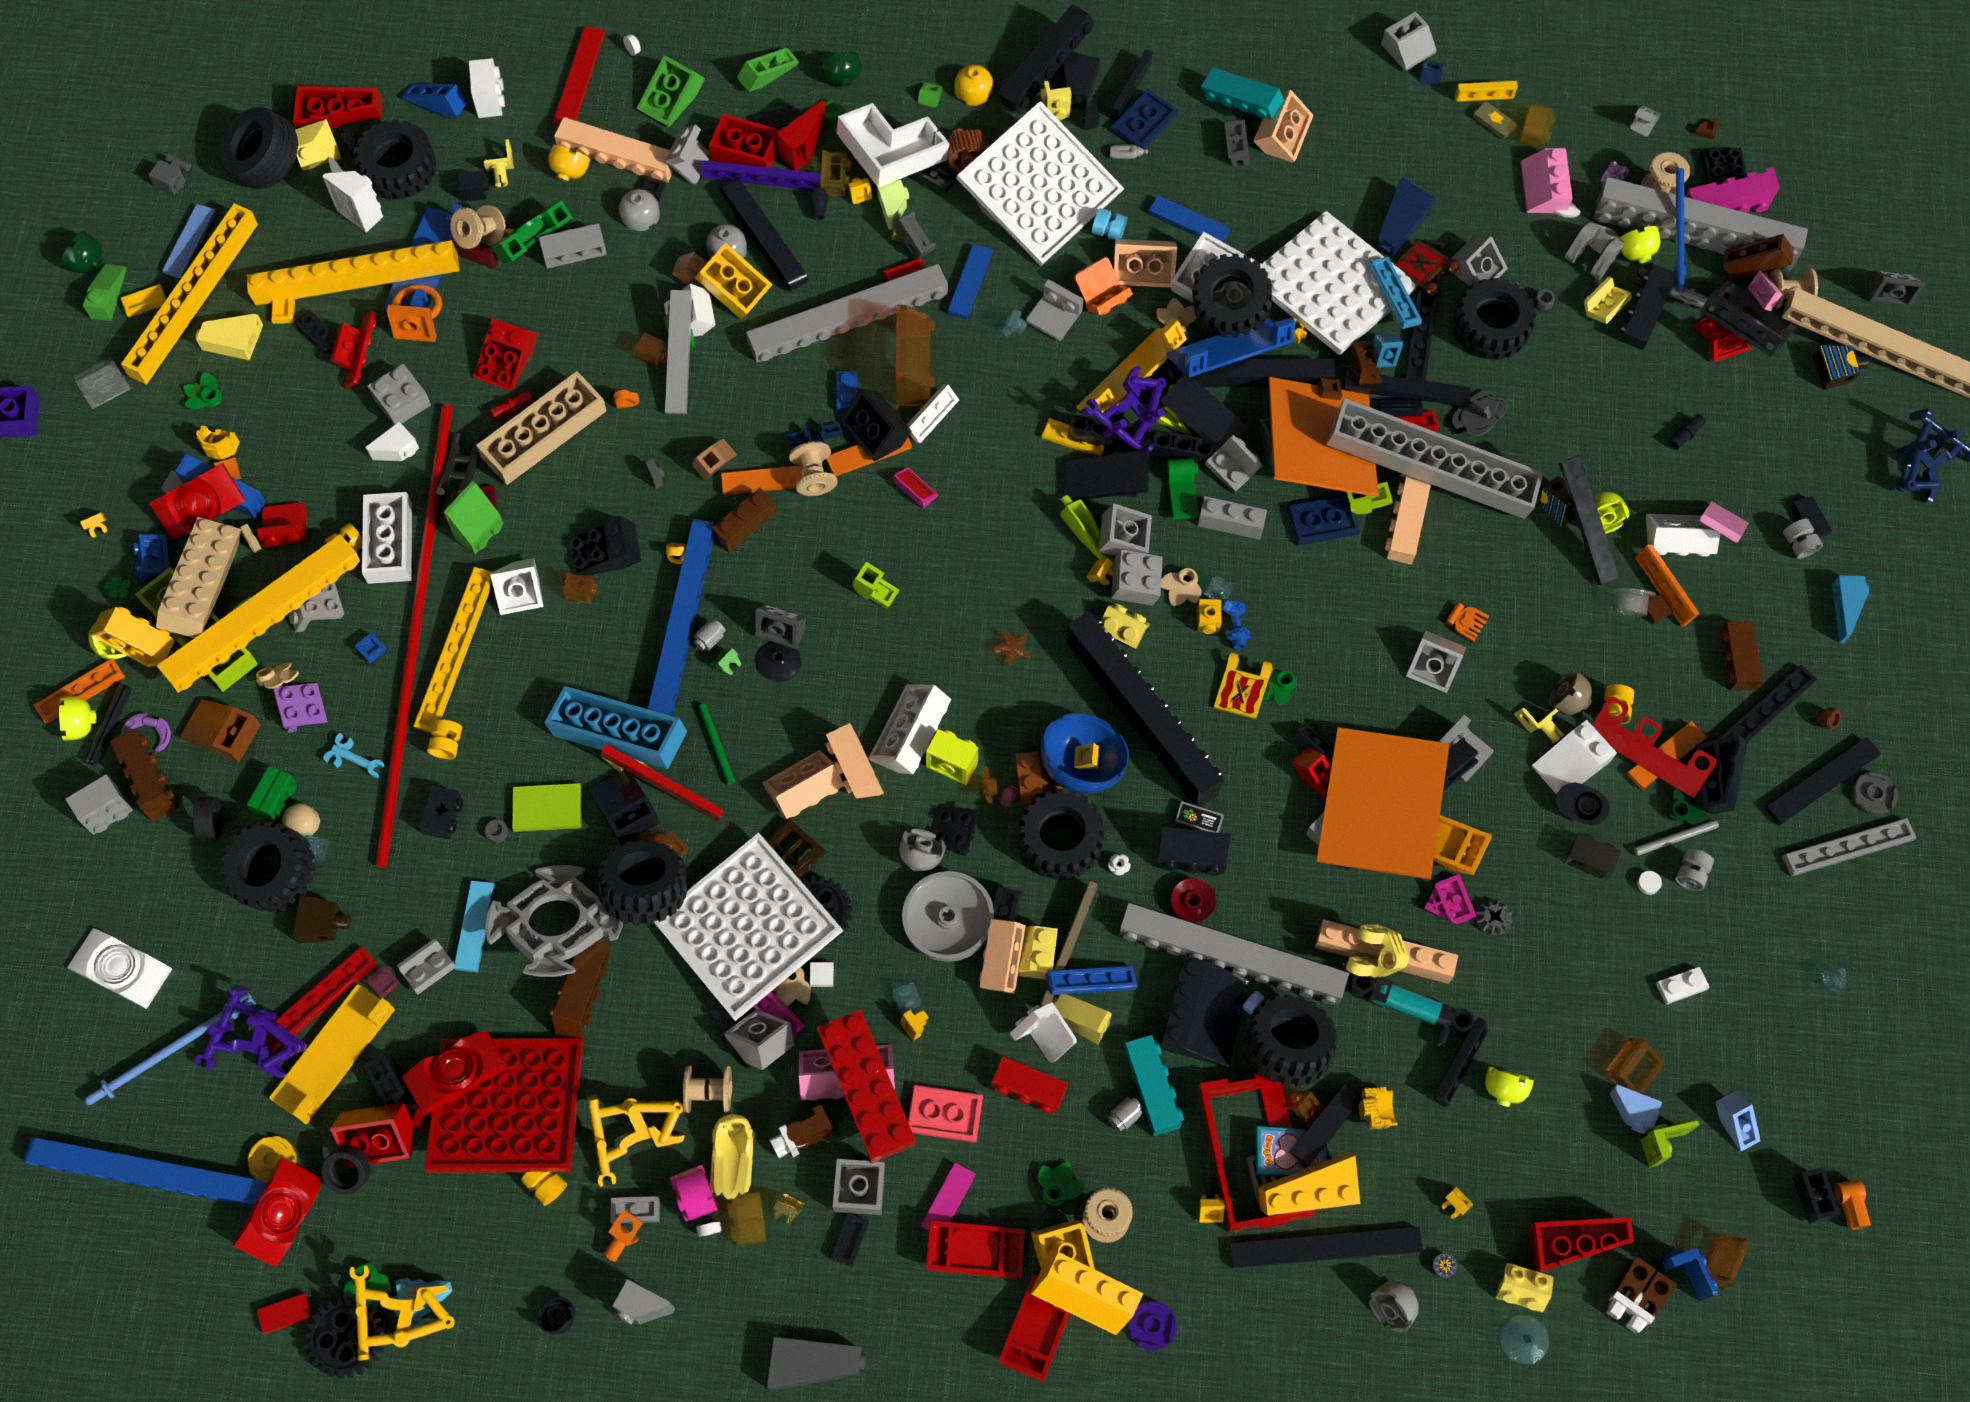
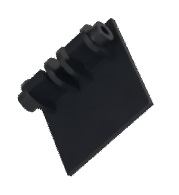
[932,806,979,856]

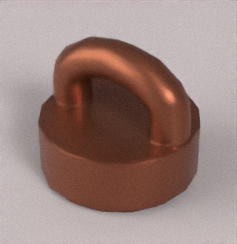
[1816,707,1842,730]

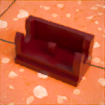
[453,241,499,269]

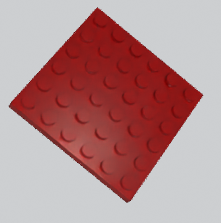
[425,1038,583,1173]

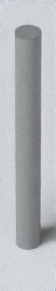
[1633,819,1719,856]

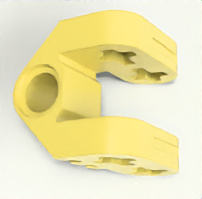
[1346,924,1409,978]

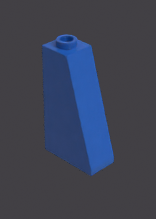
[175,454,265,518]

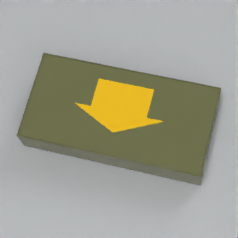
[1473,101,1517,140]

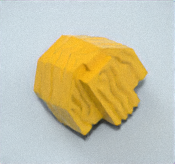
[196,426,240,461]
[1359,1087,1398,1129]

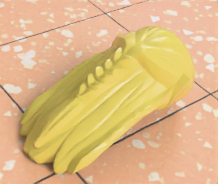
[710,1114,755,1199]

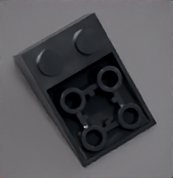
[568,515,641,578]
[588,769,660,845]

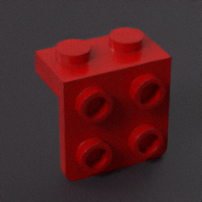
[258,503,308,547]

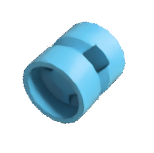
[1092,208,1127,241]

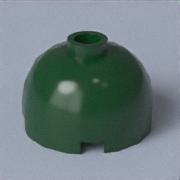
[820,51,861,87]
[62,231,103,274]

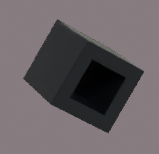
[458,171,490,202]

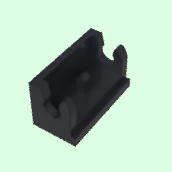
[364,1053,412,1105]

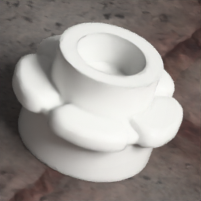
[1108,854,1130,875]

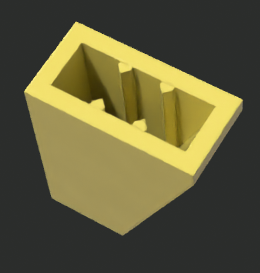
[196,314,263,360]
[1052,994,1112,1045]

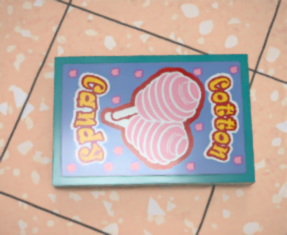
[1255,1126,1327,1177]

